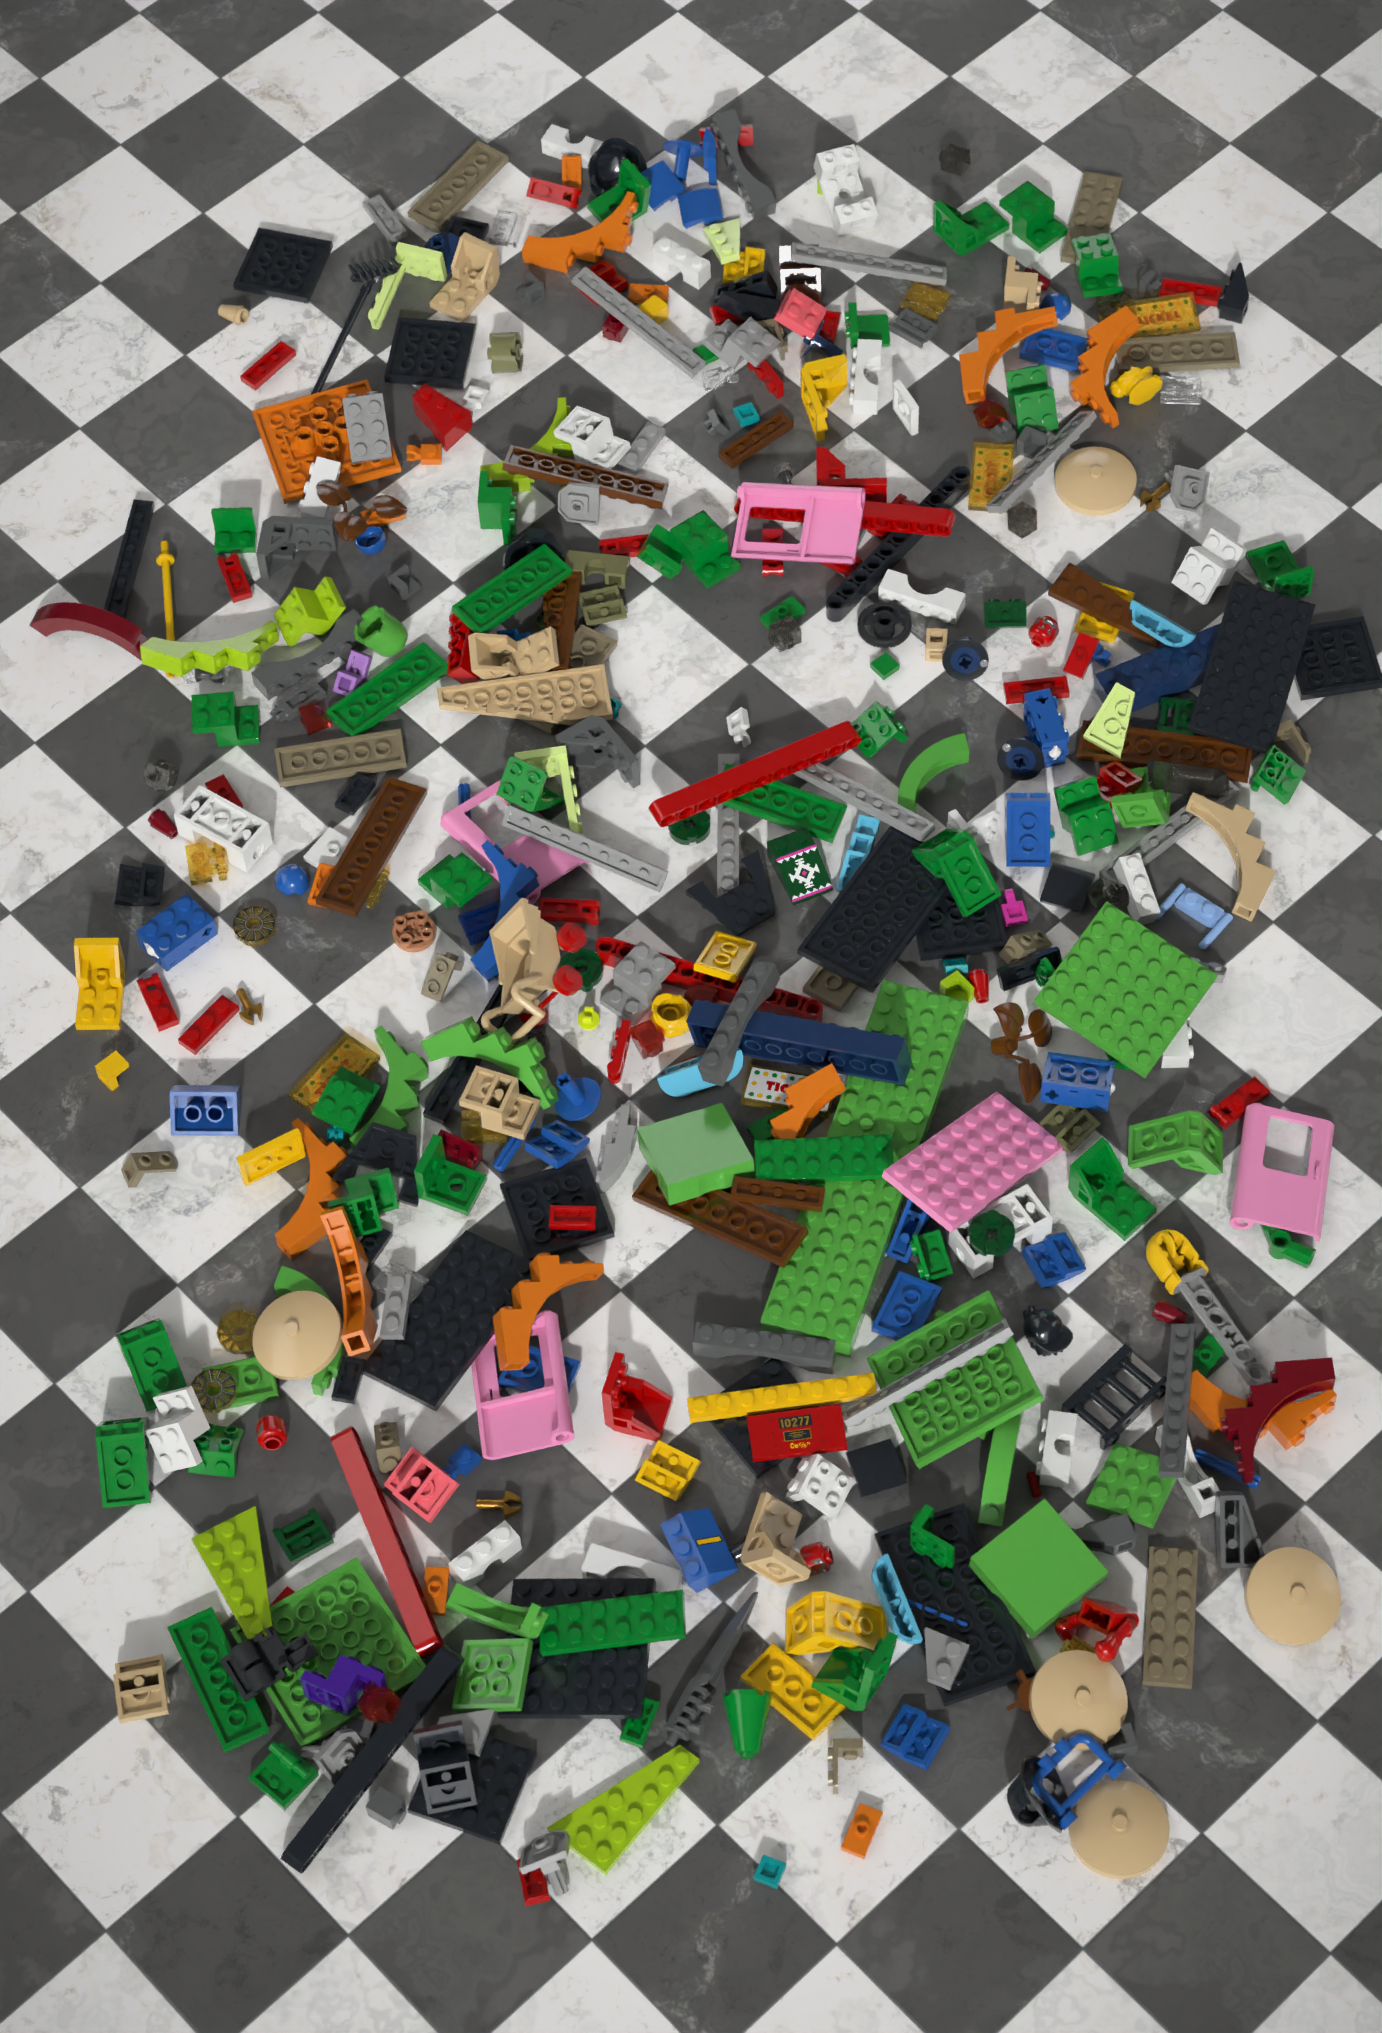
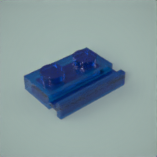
[458,900,500,946]

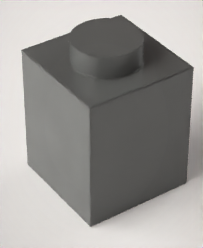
[365,1786,407,1830]

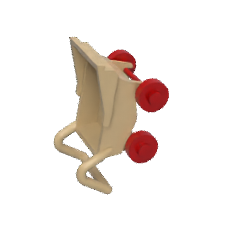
[481,898,586,1046]

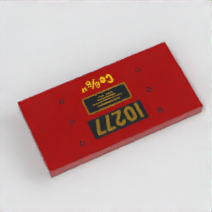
[747,1404,848,1462]

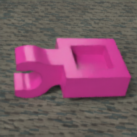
[1001,888,1028,927]

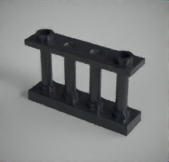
[1061,1344,1167,1450]

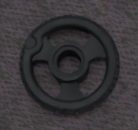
[857,602,912,648]

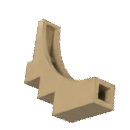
[1185,792,1276,922]

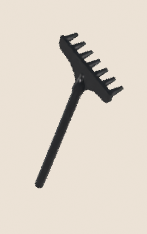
[310,256,402,395]

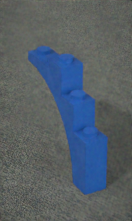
[470,840,540,982]

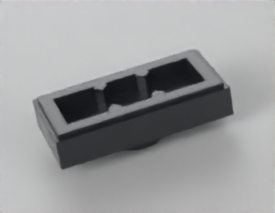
[334,773,376,816]
[359,1228,392,1271]
[331,1356,366,1404]

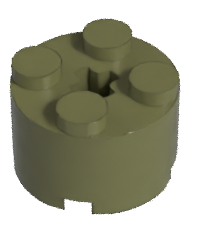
[487,332,523,374]

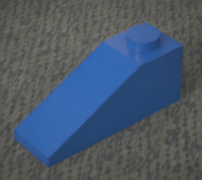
[886,1199,931,1264]

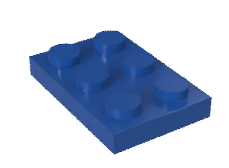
[1019,328,1088,373]
[871,1271,942,1341]
[498,1346,581,1393]

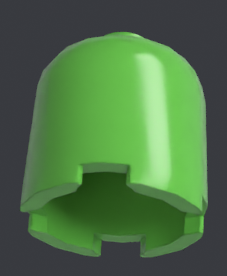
[354,606,408,657]

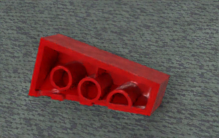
[447,613,491,684]

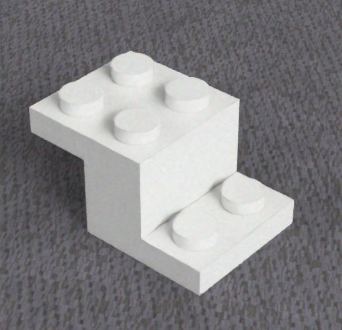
[553,406,631,470]
[1171,527,1247,605]
[145,1386,210,1473]

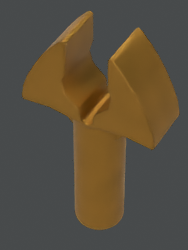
[1140,482,1171,511]
[236,988,263,1025]
[475,1491,521,1519]

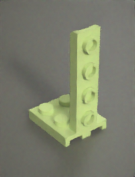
[368,242,447,329]
[515,745,583,834]

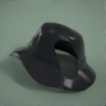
[588,138,647,197]
[503,528,565,597]
[1007,1756,1068,1833]

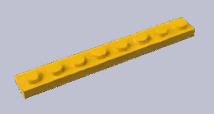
[687,1373,877,1423]

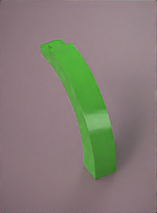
[898,733,969,814]
[274,1266,345,1396]
[978,1411,1025,1527]
[445,1582,549,1639]

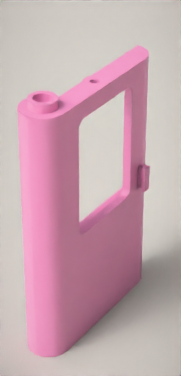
[731,482,865,564]
[440,780,590,905]
[1230,1103,1335,1242]
[471,1310,574,1460]

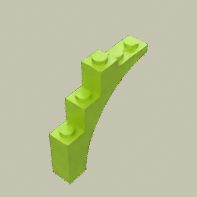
[480,397,574,492]
[140,621,279,677]

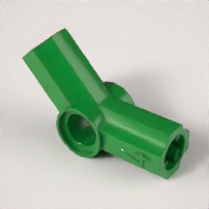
[1260,1224,1316,1268]

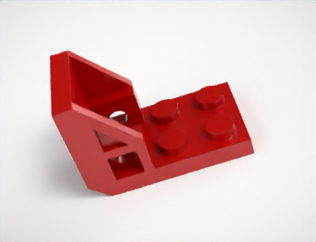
[816,447,887,503]
[601,1352,673,1442]

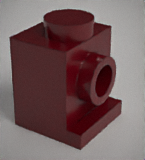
[602,314,629,343]

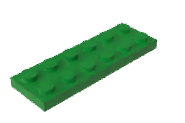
[451,544,572,633]
[326,642,447,737]
[721,763,847,844]
[754,1134,893,1183]
[540,1589,686,1656]
[167,1607,270,1753]

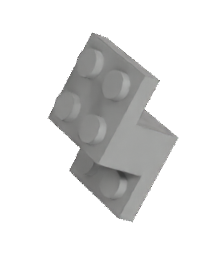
[703,317,781,369]
[600,941,675,1027]

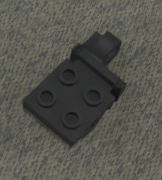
[220,1626,318,1702]

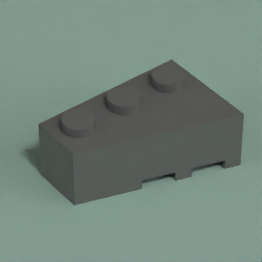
[1215,1491,1265,1568]

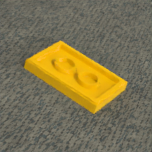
[1074,582,1135,644]
[694,931,757,982]
[236,1128,306,1186]

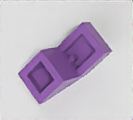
[333,649,373,696]

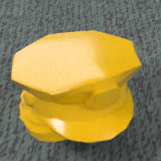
[1110,366,1163,405]
[649,993,692,1038]

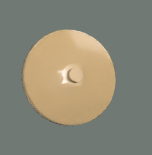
[1054,447,1137,515]
[252,1291,343,1381]
[1244,1547,1341,1646]
[1029,1650,1128,1751]
[1068,1780,1170,1879]

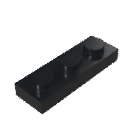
[996,946,1062,991]

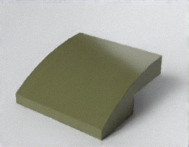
[579,585,627,627]
[1039,1104,1101,1154]

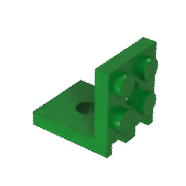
[587,159,651,223]
[414,1134,487,1216]

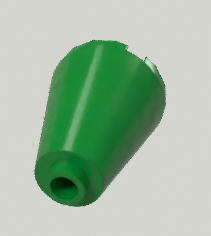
[723,1689,772,1759]

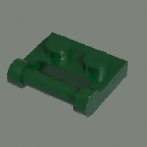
[1155,697,1197,735]
[272,1508,334,1566]

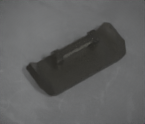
[1147,760,1230,798]

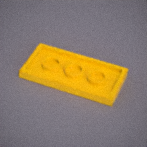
[740,1642,846,1741]

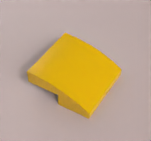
[722,247,765,284]
[635,1440,701,1502]

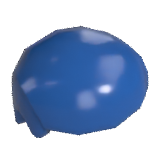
[1039,292,1072,321]
[355,526,386,555]
[274,864,310,896]

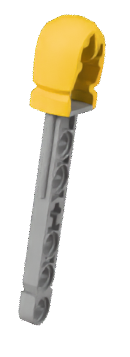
[1146,1229,1271,1386]

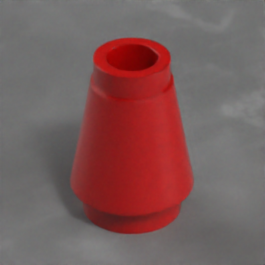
[967,969,989,1004]

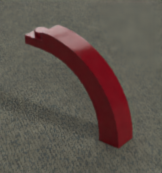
[29,602,149,661]

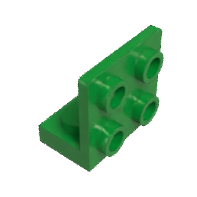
[211,507,257,554]

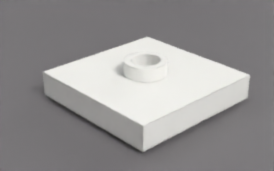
[893,379,919,436]
[303,827,351,868]

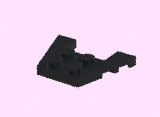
[685,850,775,936]
[332,1122,419,1207]

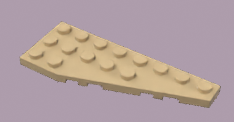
[437,664,613,725]

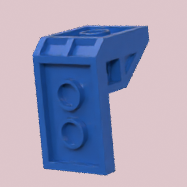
[1005,793,1050,867]

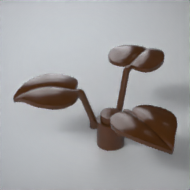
[316,482,408,542]
[991,1002,1052,1103]

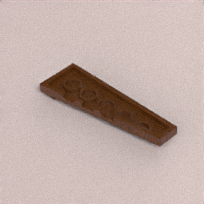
[1048,562,1162,648]
[543,572,583,672]

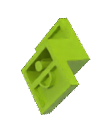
[273,576,346,647]

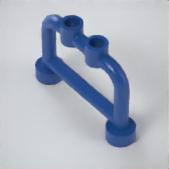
[1032,1733,1127,1830]

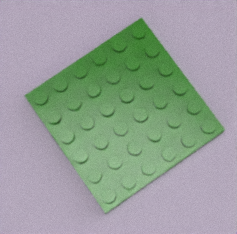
[1033,901,1218,1078]
[866,1290,1045,1469]
[230,1557,426,1748]

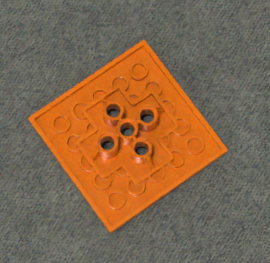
[252,379,401,504]

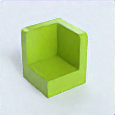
[940,970,974,1002]

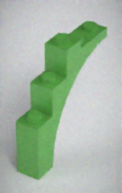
[421,1016,559,1110]
[349,1025,428,1150]

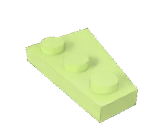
[703,218,741,265]
[1083,682,1135,758]

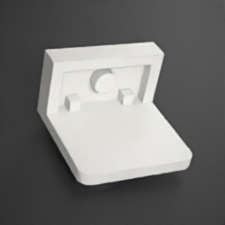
[947,809,999,847]
[785,1454,854,1518]

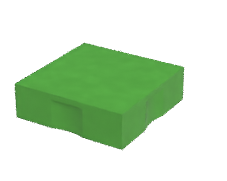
[637,1103,755,1206]
[969,1499,1109,1640]

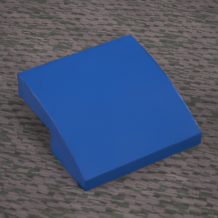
[703,128,717,185]
[641,160,686,212]
[677,188,724,229]
[525,1120,590,1169]
[1021,1232,1086,1289]
[880,1704,950,1770]

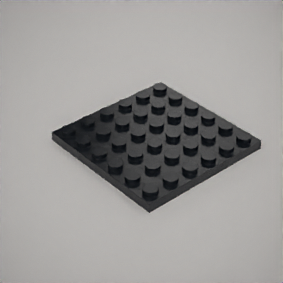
[497,1578,656,1719]

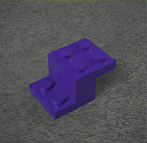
[300,1655,389,1717]

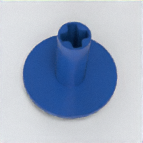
[663,140,703,182]
[555,1073,602,1121]

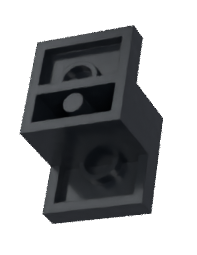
[413,1720,477,1814]

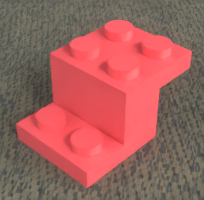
[774,288,827,339]
[383,1447,460,1523]

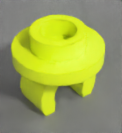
[578,1006,600,1030]

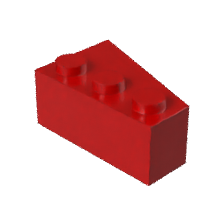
[412,384,473,452]

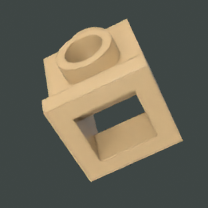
[925,628,947,662]

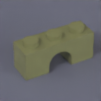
[565,550,630,589]

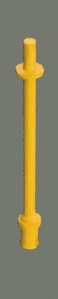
[156,541,178,678]

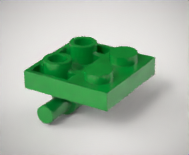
[1250,745,1306,805]
[248,1742,319,1811]

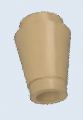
[218,304,249,325]

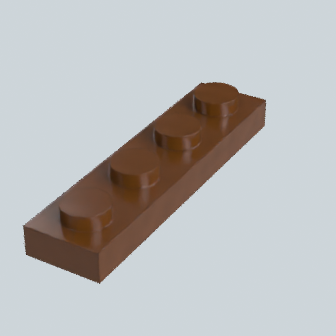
[719,411,794,469]
[731,1176,826,1212]

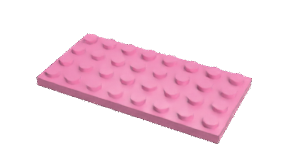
[882,1091,1063,1233]

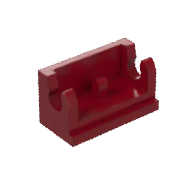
[438,1129,482,1170]

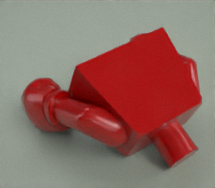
[1055,1597,1139,1662]

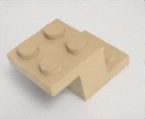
[1004,256,1042,313]
[459,1066,541,1140]
[113,1654,170,1724]

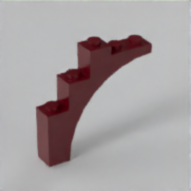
[1220,1357,1336,1484]

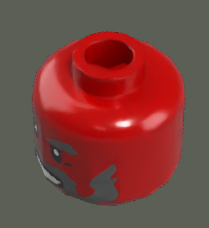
[1028,616,1059,648]
[256,1415,287,1451]
[800,1542,834,1576]

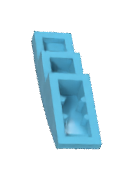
[836,814,881,892]

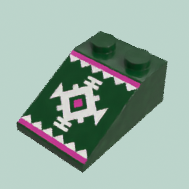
[767,827,833,906]

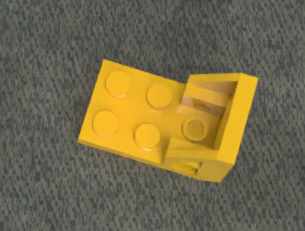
[800,354,847,442]
[74,938,126,1030]
[785,1591,887,1656]

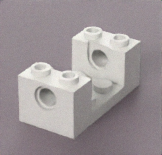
[813,144,878,237]
[174,785,273,872]
[948,1184,1053,1279]

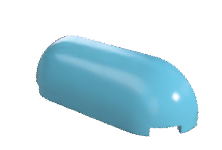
[1130,600,1196,647]
[657,1048,743,1097]
[871,1554,923,1644]

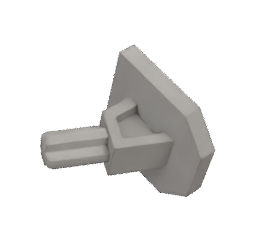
[1164,465,1210,512]
[558,482,601,525]
[301,1729,365,1786]
[519,1830,570,1896]

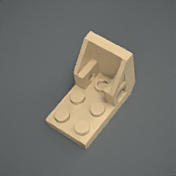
[430,232,500,322]
[468,626,559,681]
[740,1492,811,1587]

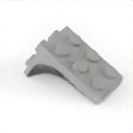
[342,391,392,464]

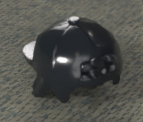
[1023,1304,1073,1357]

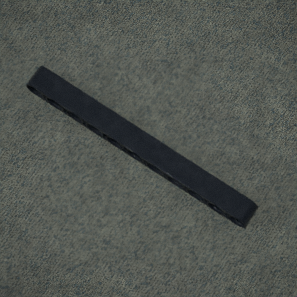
[826,466,970,622]
[281,1644,465,1874]

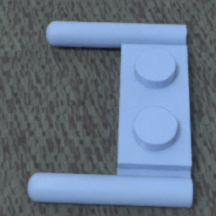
[1156,883,1233,950]

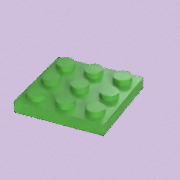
[1086,1442,1177,1529]
[452,1638,533,1713]

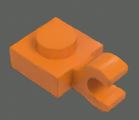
[406,444,442,465]

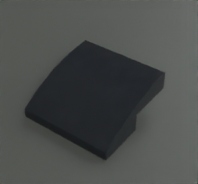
[1040,862,1095,914]
[114,863,164,906]
[845,1438,907,1498]

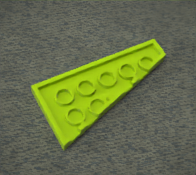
[191,1506,273,1640]
[547,1745,699,1875]

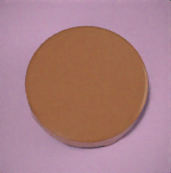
[392,910,436,952]

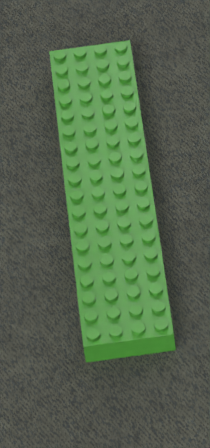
[761,980,969,1357]

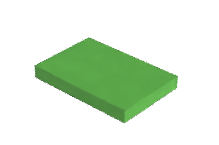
[202,1357,279,1413]

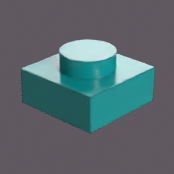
[733,402,760,428]
[942,958,968,975]
[754,1855,787,1889]

